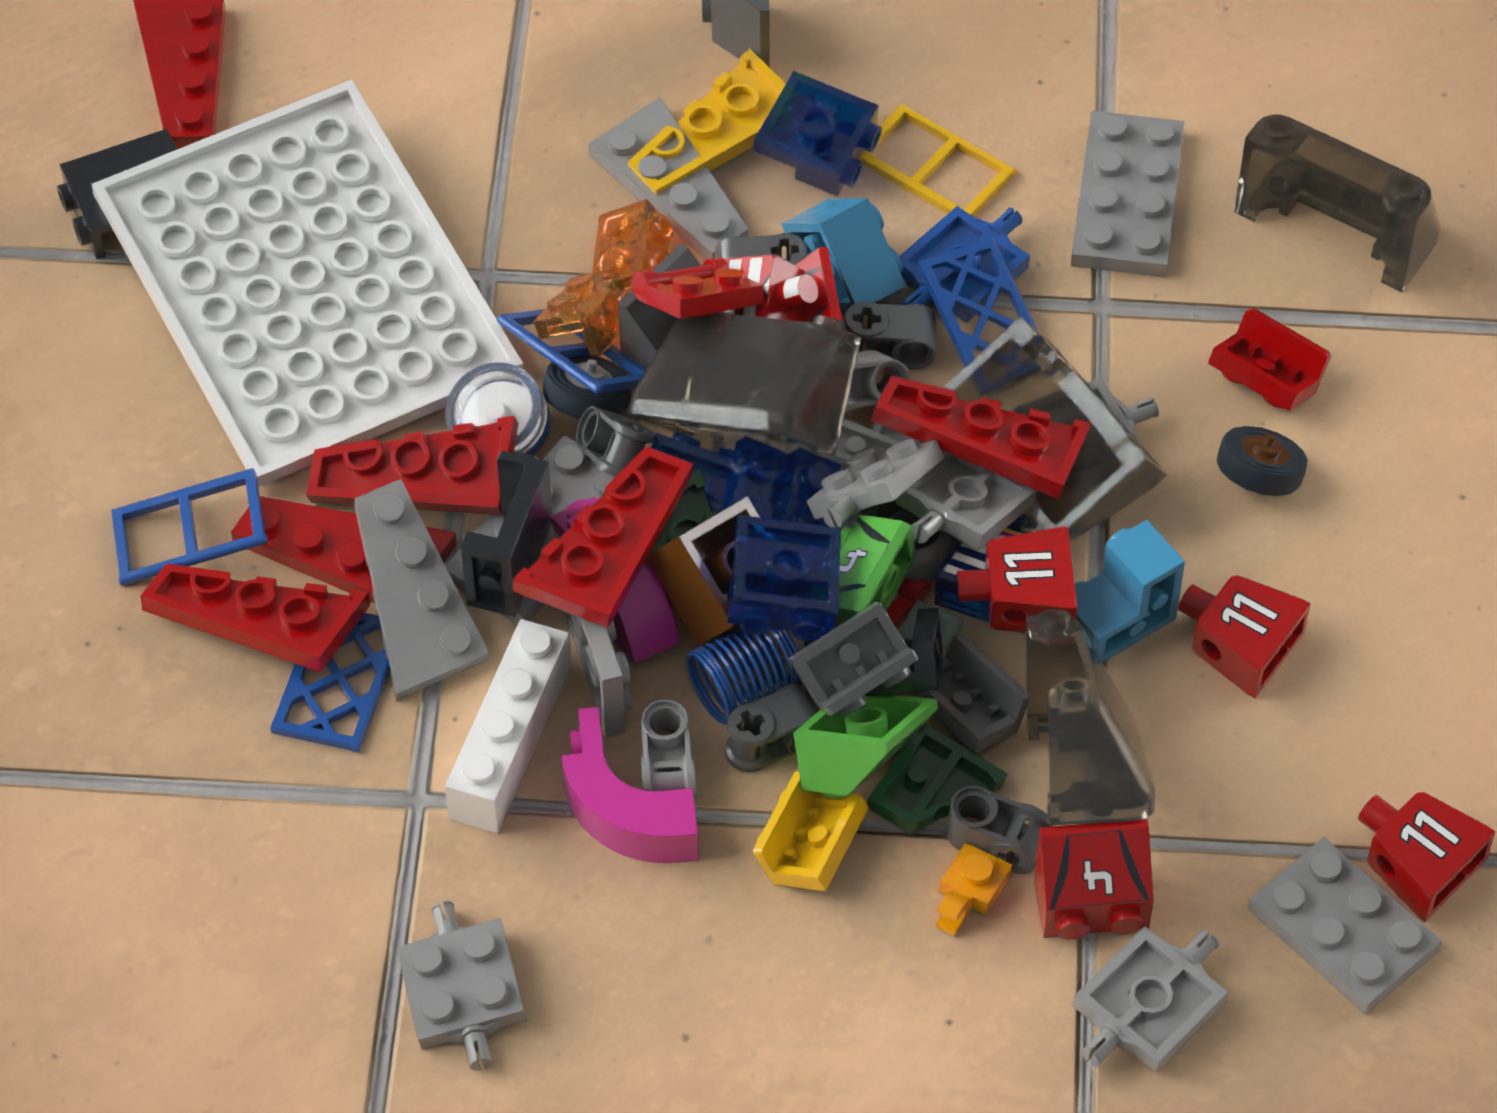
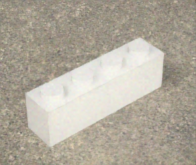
[445,619,571,834]

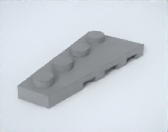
[589,97,749,260]
[354,479,489,701]

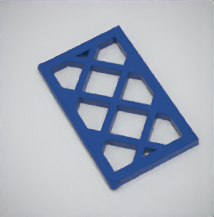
[916,237,1054,391]
[270,613,390,753]

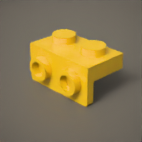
[753,771,869,891]

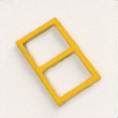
[853,104,1017,217]

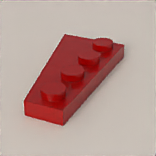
[133,0,226,149]
[513,446,693,628]
[231,496,457,604]

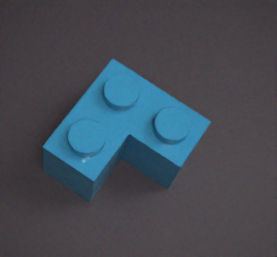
[781,198,906,311]
[1069,520,1185,667]

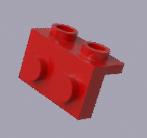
[1208,308,1331,412]

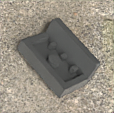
[788,601,919,717]
[909,634,1030,754]

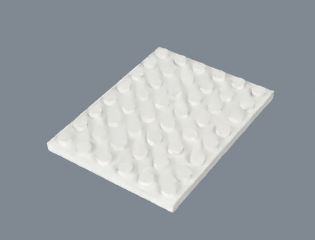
[92,79,523,487]

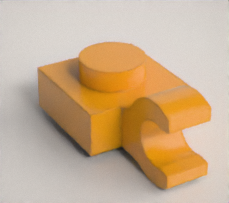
[936,842,1012,936]

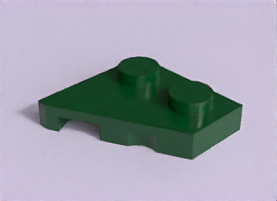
[867,723,1008,834]

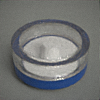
[445,362,551,455]

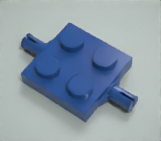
[899,206,1030,323]

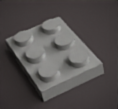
[565,612,632,737]
[1248,837,1442,1015]

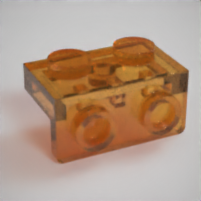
[590,199,673,300]
[533,274,629,357]

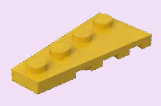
[628,48,806,195]

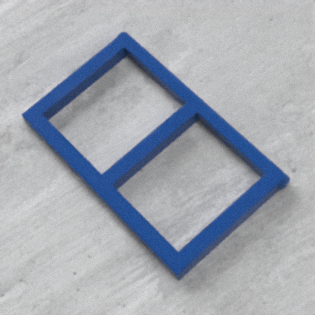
[497,307,657,394]
[111,468,268,586]

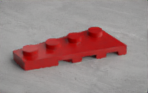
[871,376,1092,499]
[306,415,519,515]
[140,563,370,672]

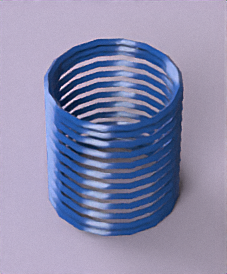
[686,612,803,725]

